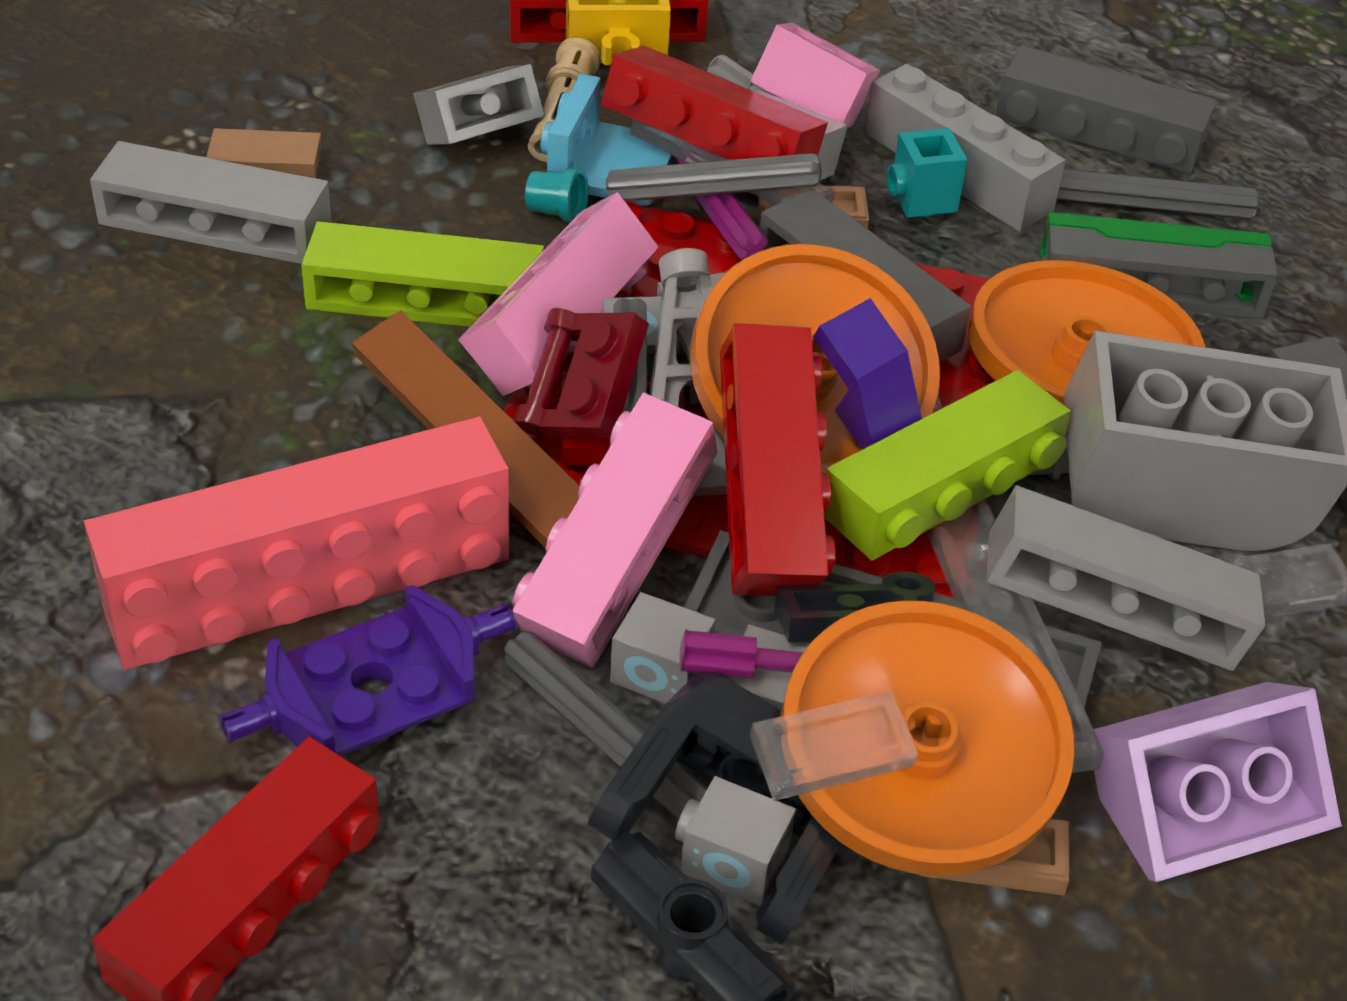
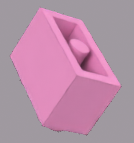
[750,22,880,127]

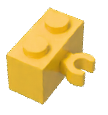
[566,0,671,65]

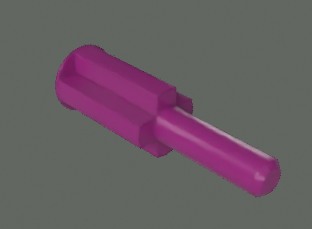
[679,629,804,679]

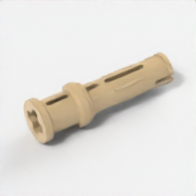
[528,37,601,162]

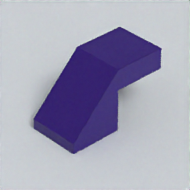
[813,298,922,450]

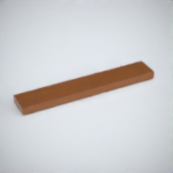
[352,310,580,549]

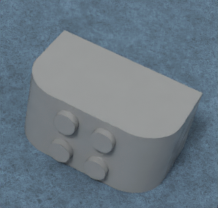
[1063,331,1347,551]

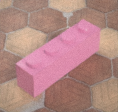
[458,192,658,396]
[512,392,718,670]

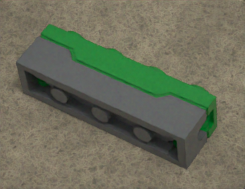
[1039,212,1278,319]

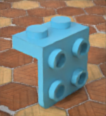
[540,73,677,206]

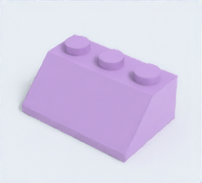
[1086,682,1342,882]

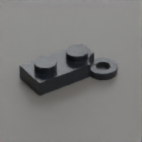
[775,572,935,643]

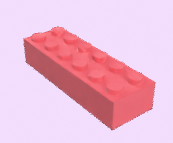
[83,416,509,671]

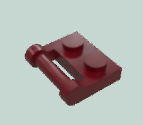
[514,308,649,439]

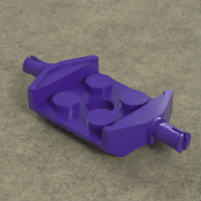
[218,585,516,756]

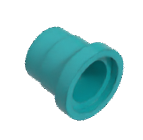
[525,167,589,223]

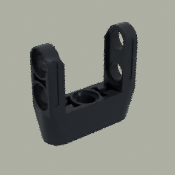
[587,671,841,945]

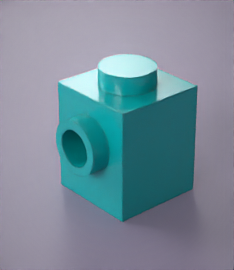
[887,128,967,217]

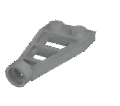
[649,248,727,497]

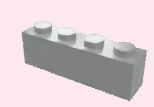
[865,64,1066,232]
[90,141,332,264]
[986,485,1265,671]

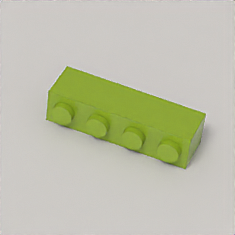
[301,221,544,327]
[824,370,1071,561]

